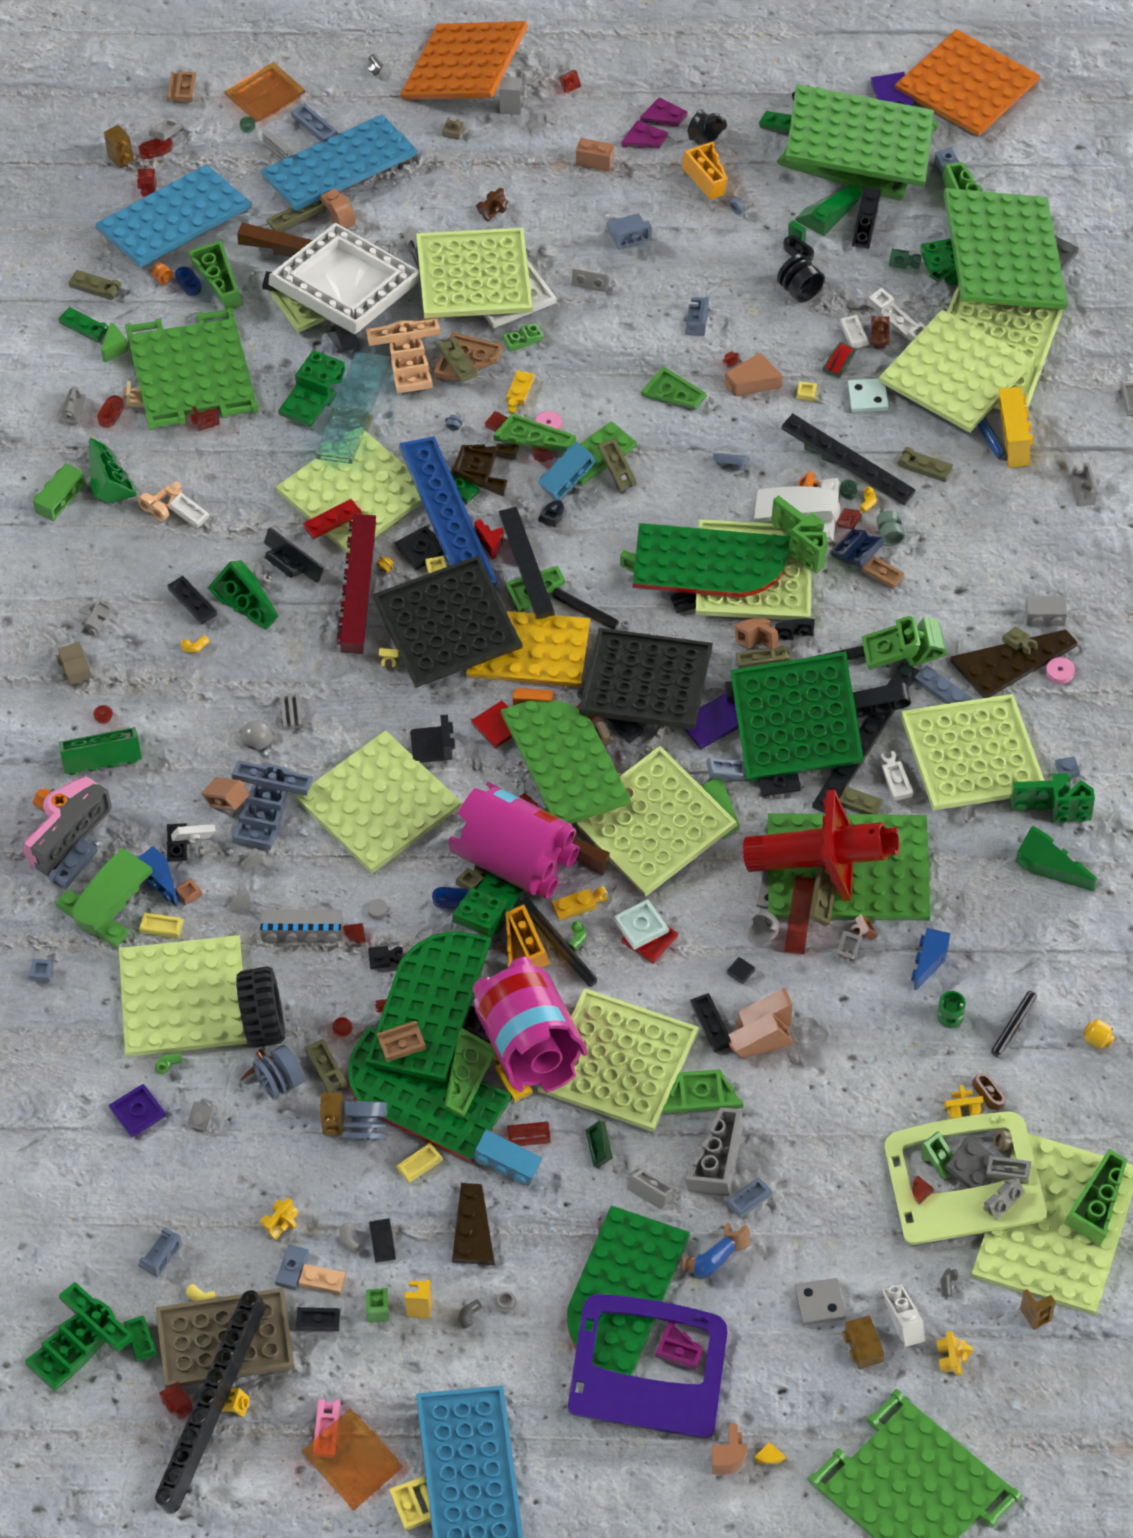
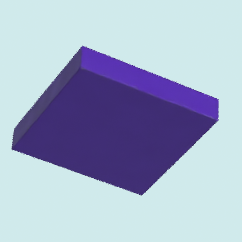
[108,1084,166,1138]

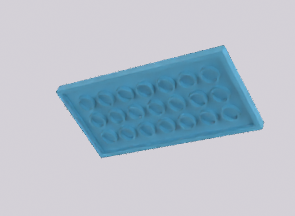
[261,114,417,211]
[96,164,251,268]
[416,1385,523,1538]

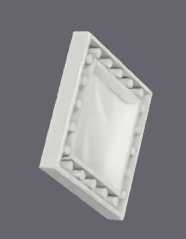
[269,223,420,334]

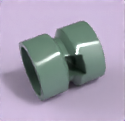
[876,510,905,546]

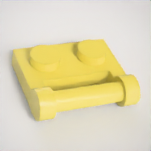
[389,1476,431,1531]

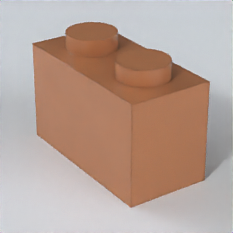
[576,138,614,171]
[201,777,250,811]

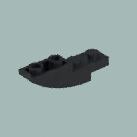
[852,187,881,249]

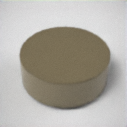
[993,1130,1012,1152]

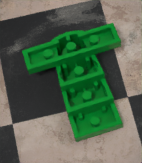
[25,1282,134,1392]

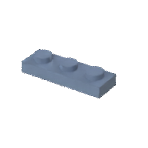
[291,103,338,142]
[914,665,972,704]

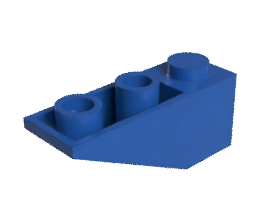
[138,846,178,907]
[911,928,951,990]

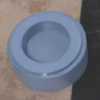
[729,196,745,215]

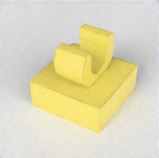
[379,648,400,668]

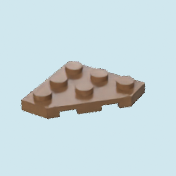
[434,332,503,381]

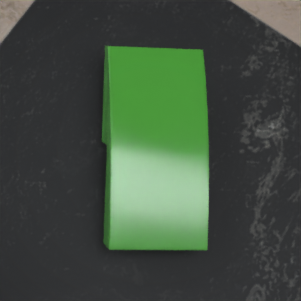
[502,323,544,351]

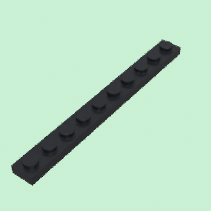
[812,662,919,813]

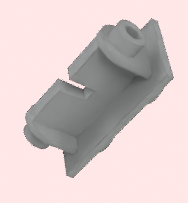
[571,269,610,292]
[60,386,86,424]
[81,595,111,635]
[639,725,676,757]
[983,1177,1025,1221]

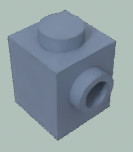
[934,147,959,178]

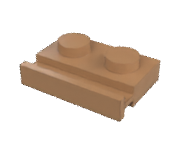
[167,72,196,102]
[377,1021,426,1062]

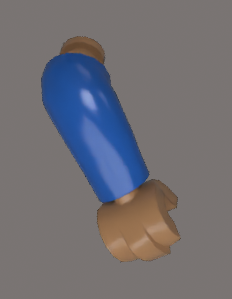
[682,1223,751,1278]

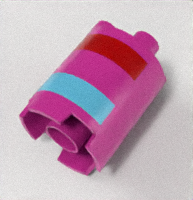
[448,781,580,899]
[472,957,587,1093]

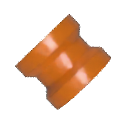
[151,262,173,285]

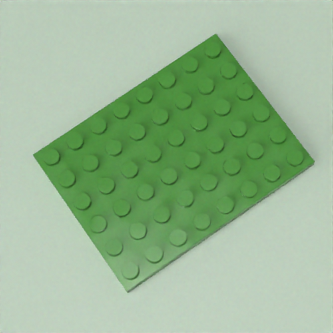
[785,84,934,187]
[943,188,1068,310]
[768,813,931,921]

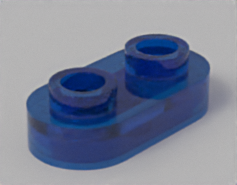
[175,266,202,296]
[432,887,469,909]

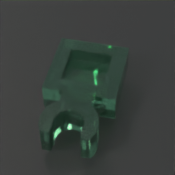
[889,248,922,269]

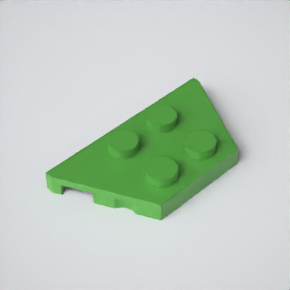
[663,1069,743,1114]

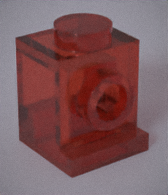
[137,169,157,197]
[159,1381,193,1419]

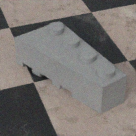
[685,1108,744,1195]

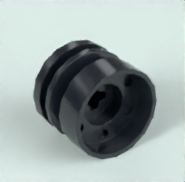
[777,254,825,303]

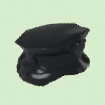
[687,109,728,144]

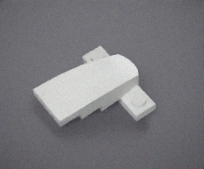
[754,478,841,542]

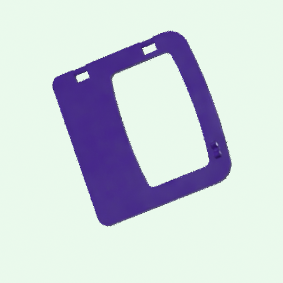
[567,1294,728,1439]

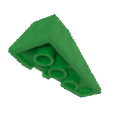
[795,184,863,236]
[89,438,137,503]
[207,560,279,630]
[1016,825,1097,891]

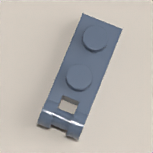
[48,838,98,889]

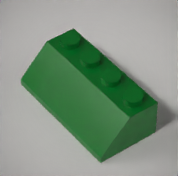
[59,727,142,775]

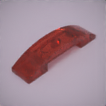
[784,875,816,955]

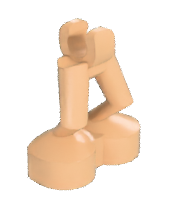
[137,481,182,522]

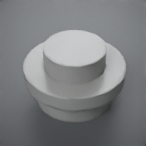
[495,1292,517,1313]

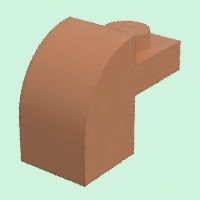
[320,188,355,229]
[735,618,778,650]
[711,1424,747,1474]

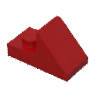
[474,519,504,559]

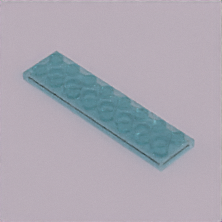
[316,352,391,464]

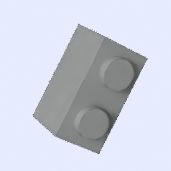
[499,77,526,115]
[1025,596,1067,626]

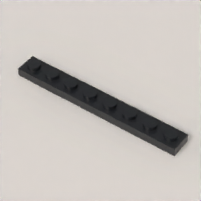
[781,413,916,506]

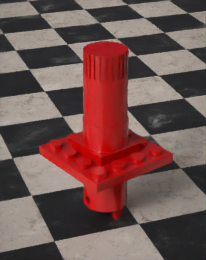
[743,789,900,901]

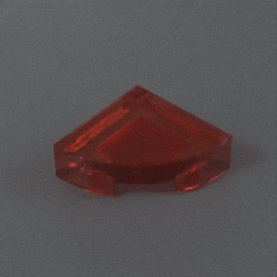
[343,923,366,944]
[912,1176,934,1205]

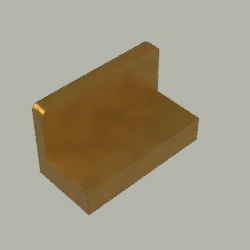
[1020,1289,1056,1330]

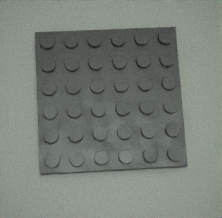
[372,555,523,688]
[579,628,713,730]

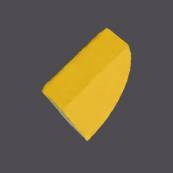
[754,1442,786,1465]

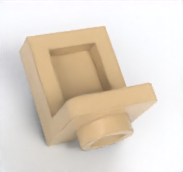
[123,381,144,407]

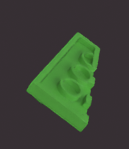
[493,413,576,452]
[444,1028,496,1118]

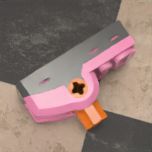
[23,776,112,877]

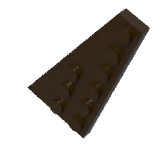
[950,629,1078,698]

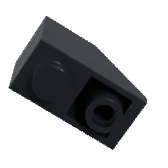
[327,324,360,353]

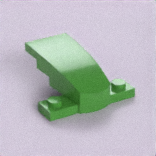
[55,848,153,948]

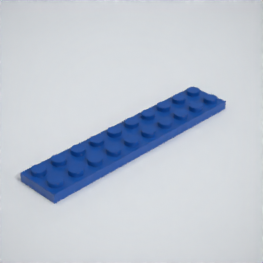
[399,436,497,587]

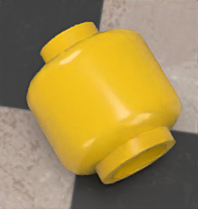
[1082,1019,1115,1050]

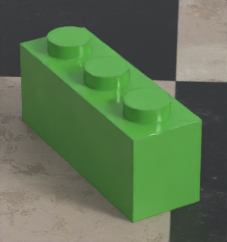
[33,463,86,522]

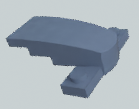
[232,760,313,850]

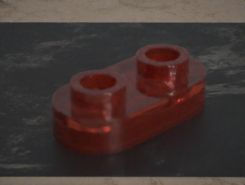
[139,138,173,159]
[97,395,124,428]

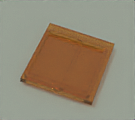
[224,62,305,122]
[301,1408,403,1511]

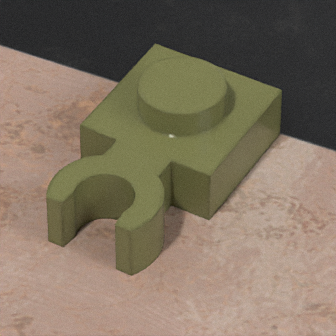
[1002,627,1037,655]
[455,865,488,892]

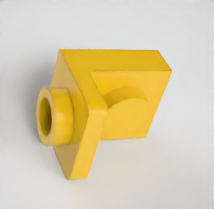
[222,1388,250,1417]

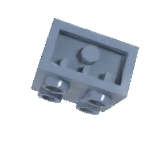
[606,213,651,250]

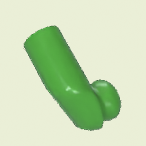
[568,921,587,951]
[155,1053,182,1074]

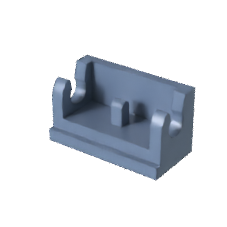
[685,297,709,336]
[138,1228,182,1277]

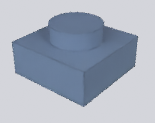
[1055,756,1080,778]
[29,959,54,982]

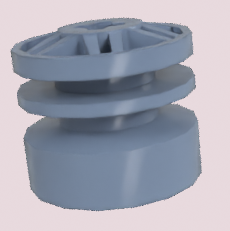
[252,1044,305,1100]
[342,1101,387,1141]

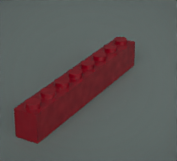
[337,514,376,654]

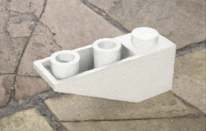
[882,1284,925,1347]

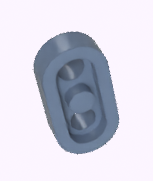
[712,452,750,469]

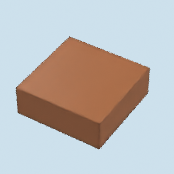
[175,878,203,905]

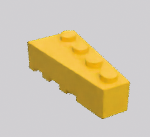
[999,387,1034,468]

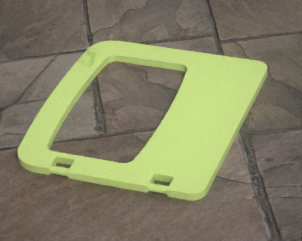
[885,1112,1047,1245]

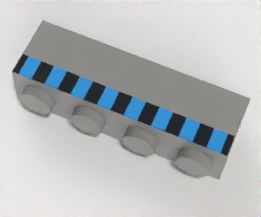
[260,910,343,943]

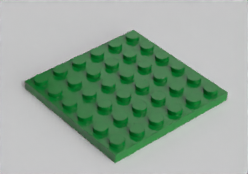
[730,651,864,781]

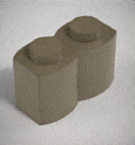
[55,642,92,685]

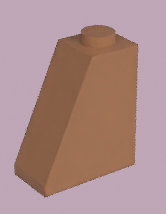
[724,353,783,396]
[735,988,792,1030]
[729,1012,794,1058]

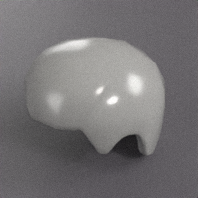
[241,720,273,750]
[749,911,779,944]

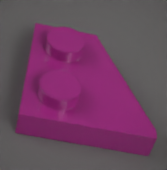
[640,97,688,127]
[621,120,668,148]
[655,1321,703,1371]

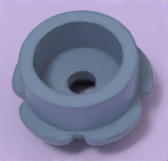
[445,415,463,430]

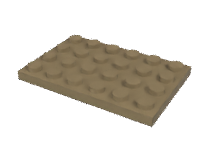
[156,1288,295,1389]

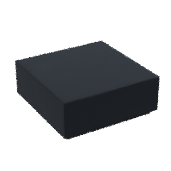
[727,957,755,984]

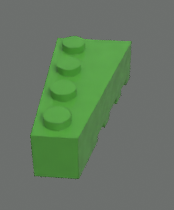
[942,162,983,191]
[187,240,243,310]
[1064,1149,1127,1246]

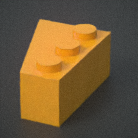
[681,141,728,200]
[506,905,550,968]

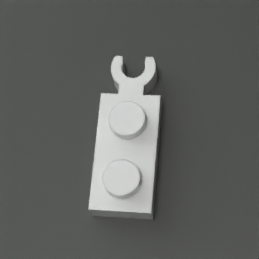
[881,751,913,801]

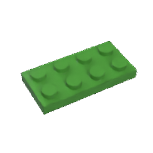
[559,421,637,486]

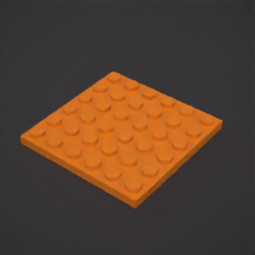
[400,21,528,100]
[895,29,1040,137]

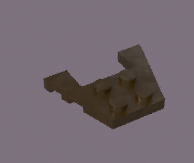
[453,443,519,497]

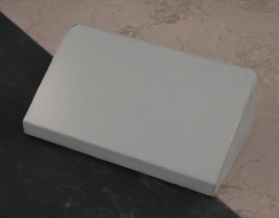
[627,1169,676,1209]

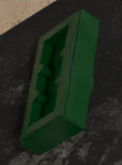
[585,1120,613,1168]

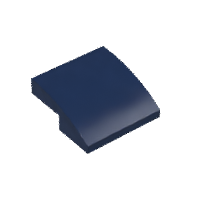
[830,529,885,567]

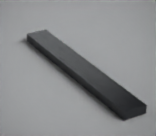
[499,507,555,620]

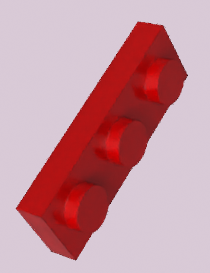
[303,499,361,540]

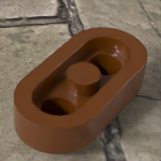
[972,1073,1006,1110]

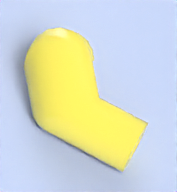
[186,1284,216,1302]

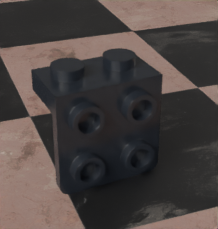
[410,714,455,763]

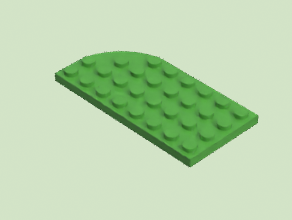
[501,700,631,824]

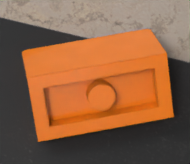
[513,688,554,706]

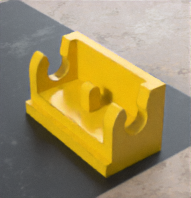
[404,1279,432,1318]

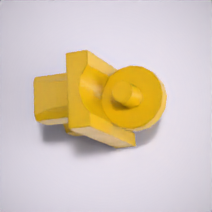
[943,1085,984,1119]
[260,1197,299,1240]
[936,1331,973,1376]

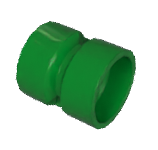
[937,991,966,1028]

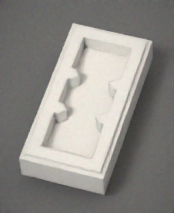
[839,315,869,349]
[168,493,210,529]
[171,824,216,842]

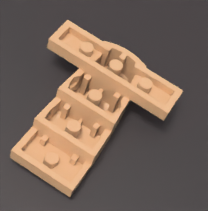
[366,318,441,394]

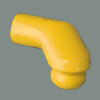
[859,487,877,513]

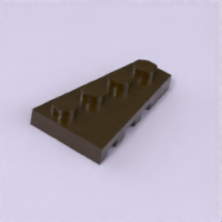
[452,1183,495,1265]

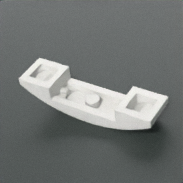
[869,288,926,341]

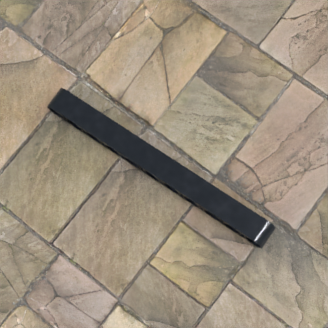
[155,1290,266,1514]

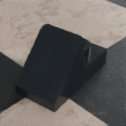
[369,1218,396,1263]

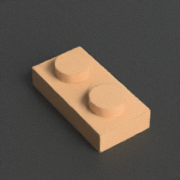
[299,1264,346,1295]

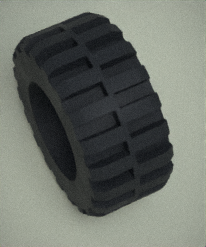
[236,966,285,1048]

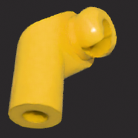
[180,635,210,653]

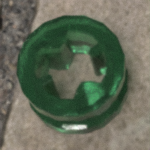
[240,117,256,133]
[840,479,857,498]

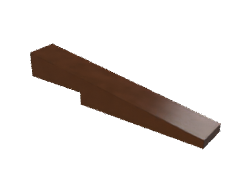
[237,222,313,257]
[572,831,610,875]

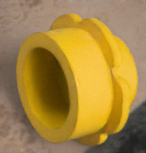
[377,556,394,573]

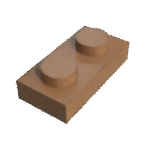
[862,556,904,590]

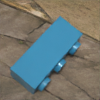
[538,442,596,501]
[473,1130,542,1186]

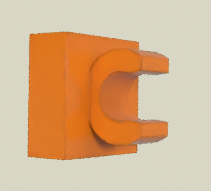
[798,471,819,487]

